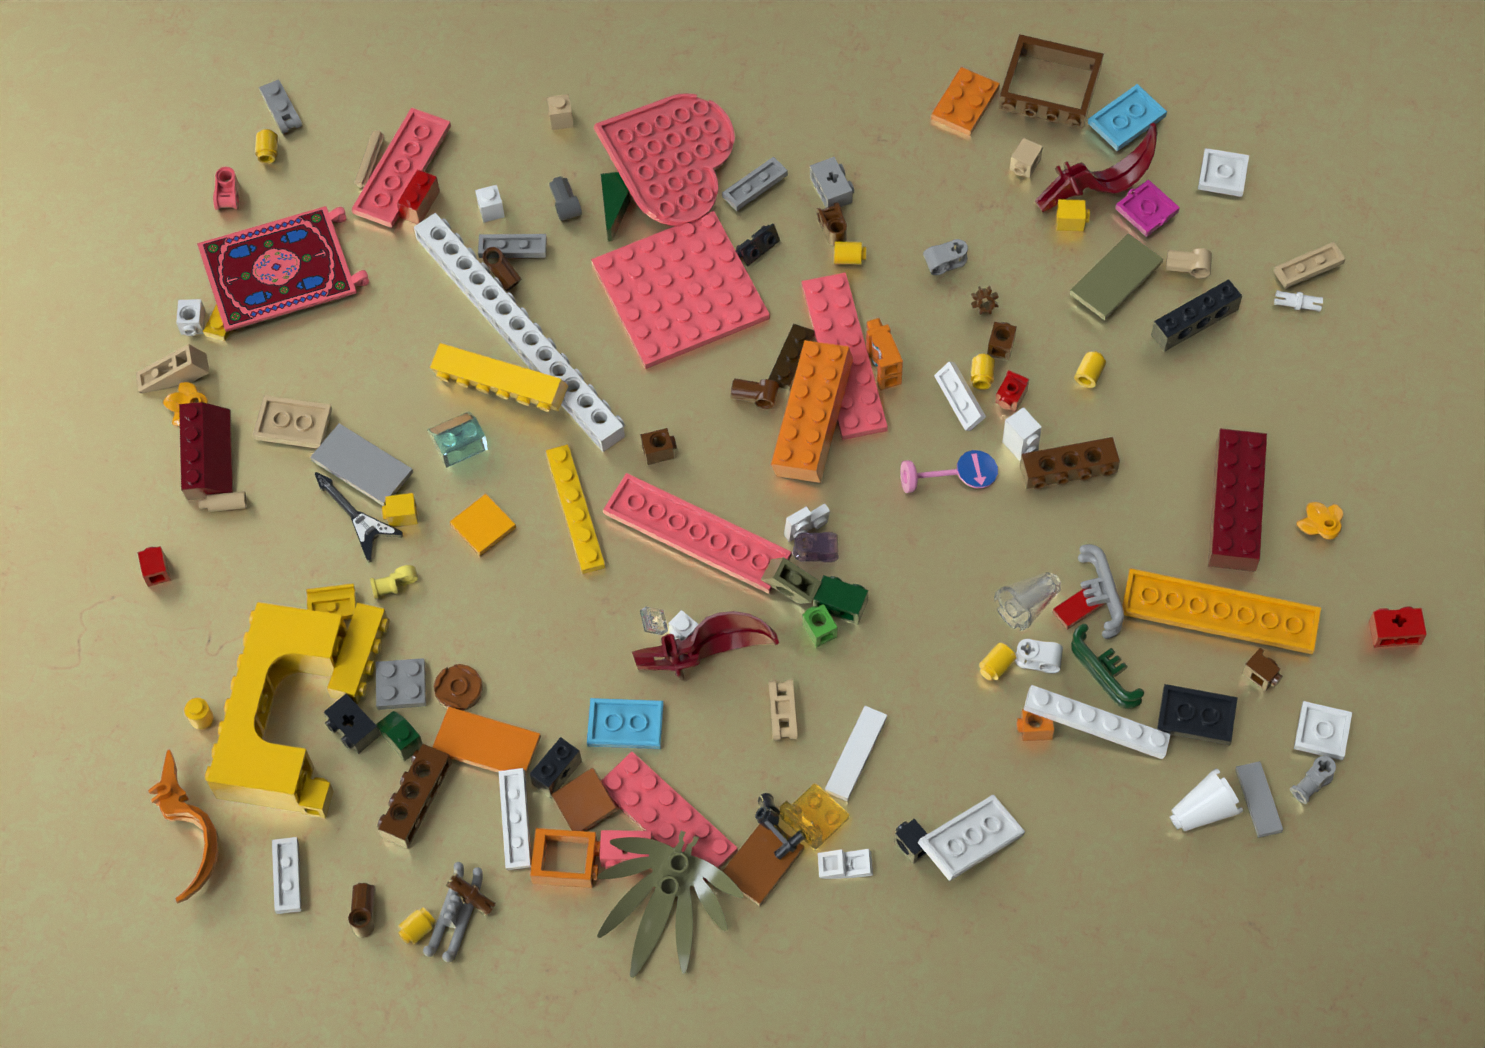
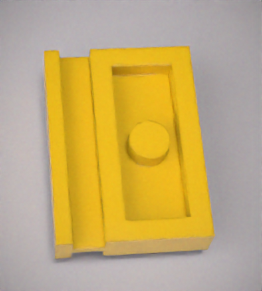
[306,583,356,620]

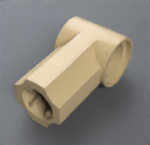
[1166,248,1212,278]

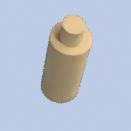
[199,491,247,512]

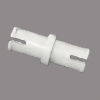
[1274,290,1323,312]

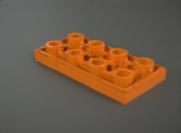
[432,707,541,777]

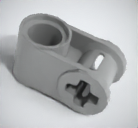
[923,239,968,275]

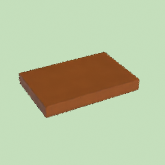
[722,824,804,906]

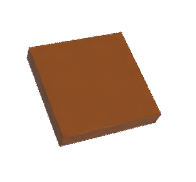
[551,767,618,832]

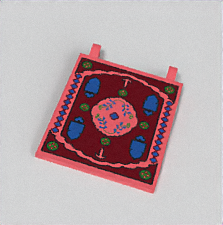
[197,206,369,332]

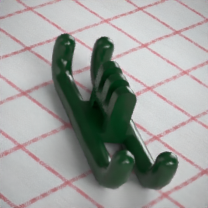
[1071,623,1144,709]

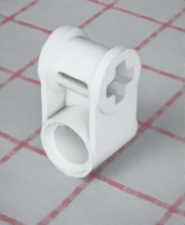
[1015,639,1063,673]

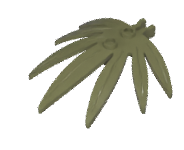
[597,830,744,978]

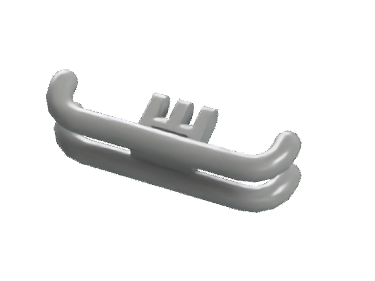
[1078,544,1124,639]
[423,862,483,963]

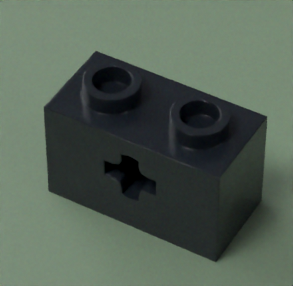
[324,694,381,754]
[530,737,582,798]

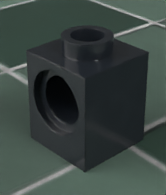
[894,819,927,864]

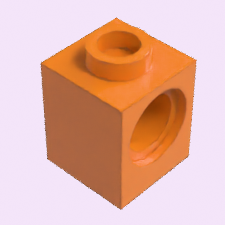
[1017,709,1054,741]

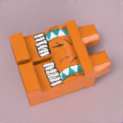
[866,318,903,391]

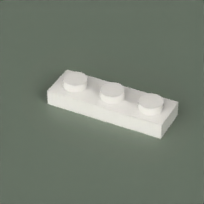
[934,361,986,431]
[272,837,302,914]

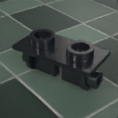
[735,223,780,267]

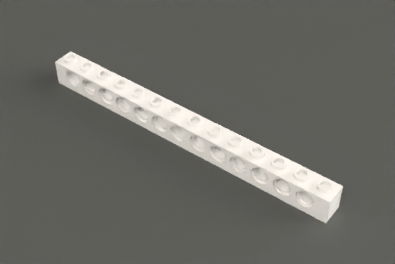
[414,213,625,452]

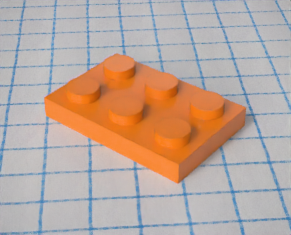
[931,67,1000,136]

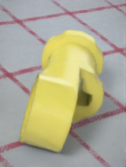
[370,565,418,599]

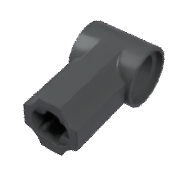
[549,176,582,221]

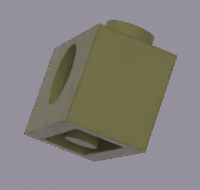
[761,557,821,604]

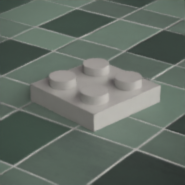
[376,658,426,710]

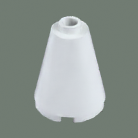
[1170,768,1243,831]

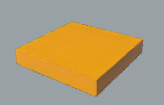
[450,494,516,556]

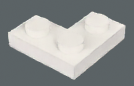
[784,504,830,542]

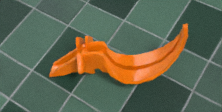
[148,749,219,904]

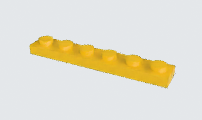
[546,444,605,574]

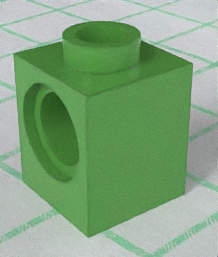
[802,604,838,648]

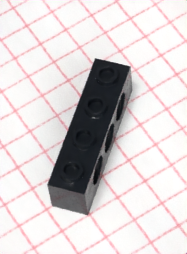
[1151,279,1242,352]

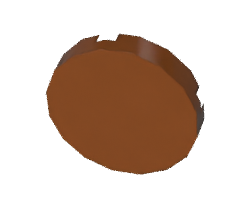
[434,664,483,711]

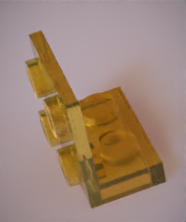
[780,784,849,850]

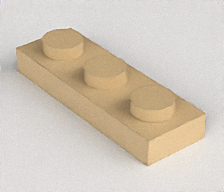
[1274,242,1345,289]

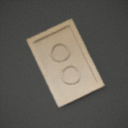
[253,395,332,449]

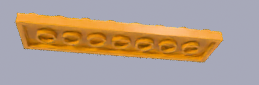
[1122,568,1321,655]

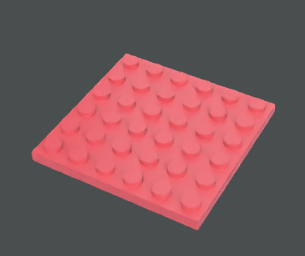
[591,211,770,369]

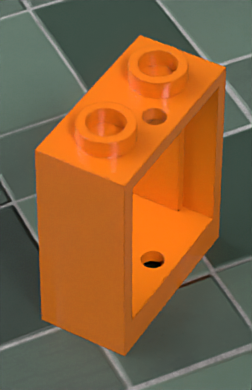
[530,828,600,888]

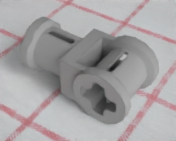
[1290,756,1336,804]

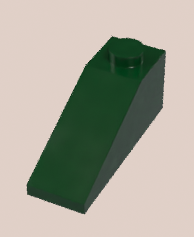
[601,172,630,242]

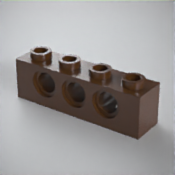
[1020,437,1120,489]
[377,744,452,849]

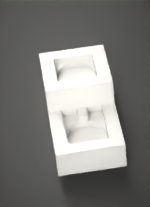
[818,849,873,879]

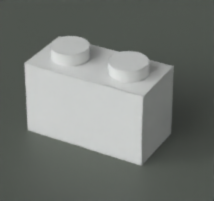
[1002,407,1042,461]

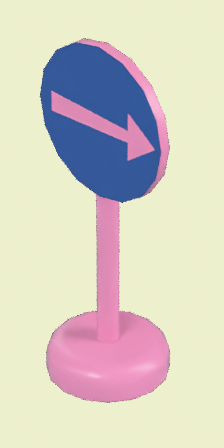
[900,450,998,493]

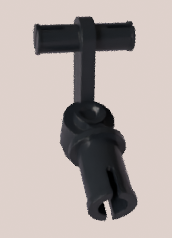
[755,793,806,860]

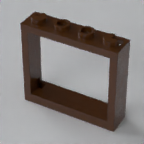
[998,34,1104,128]

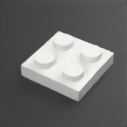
[1198,148,1249,197]
[1294,701,1352,760]

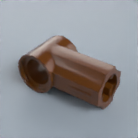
[483,247,522,291]
[730,378,779,409]
[348,883,376,938]

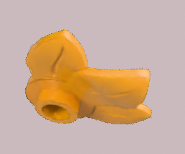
[163,382,208,426]
[1296,502,1343,540]

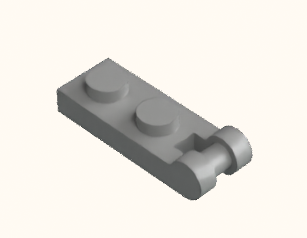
[259,79,302,134]

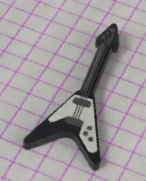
[315,472,403,563]

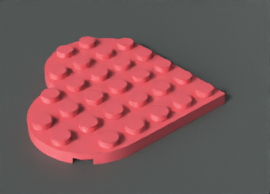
[594,93,735,226]

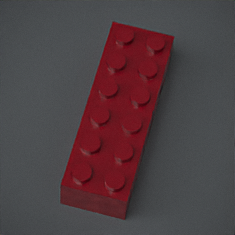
[1208,428,1267,572]

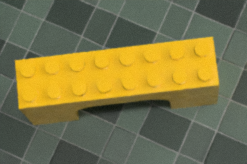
[205,602,347,812]

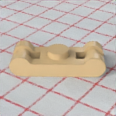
[769,679,798,741]

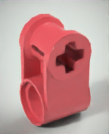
[213,166,239,210]

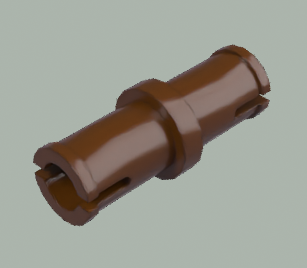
[446,873,496,916]

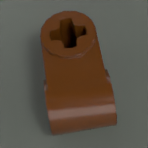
[816,202,847,246]

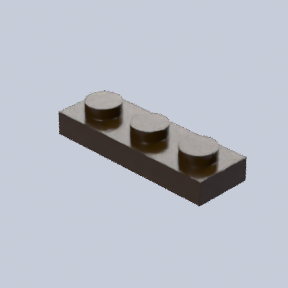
[768,323,815,390]

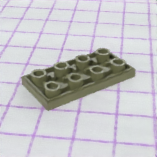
[1070,233,1163,320]

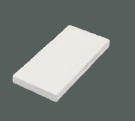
[918,794,1025,881]

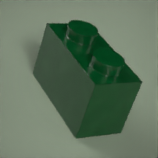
[813,575,869,625]

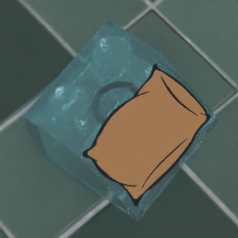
[427,411,488,468]

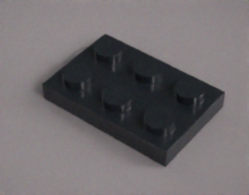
[1157,684,1238,746]

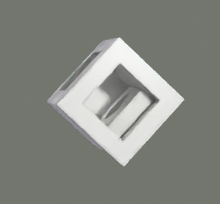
[668,610,698,640]

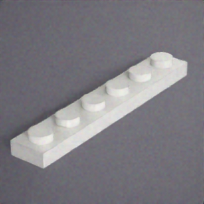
[1024,685,1170,759]

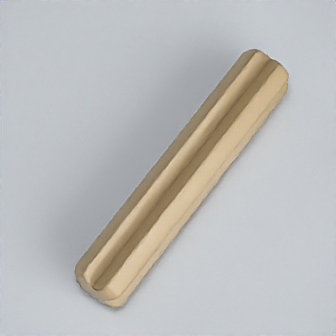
[354,130,384,188]

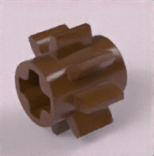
[971,286,999,315]

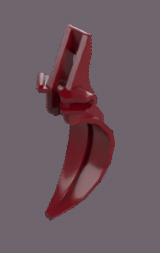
[1035,123,1158,212]
[632,611,779,680]

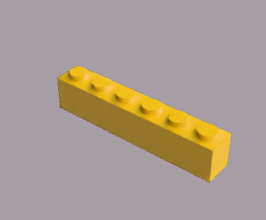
[430,343,568,412]

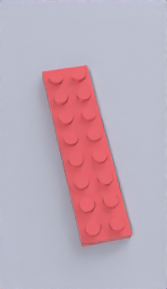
[802,272,888,440]
[603,473,792,594]

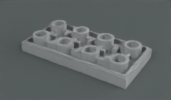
[310,423,413,506]

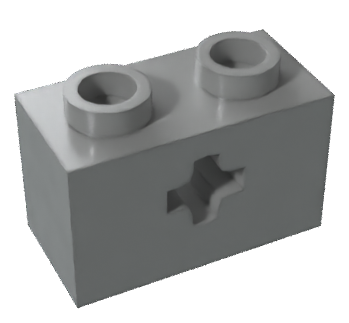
[810,157,854,208]

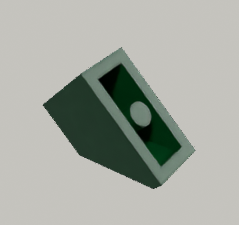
[376,711,423,761]

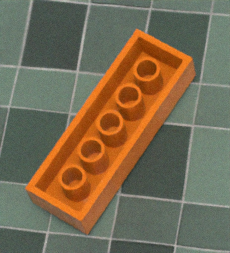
[771,340,853,483]

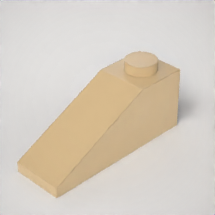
[136,344,210,393]

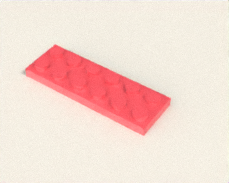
[352,108,451,228]
[602,752,738,882]

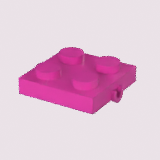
[1115,179,1180,237]

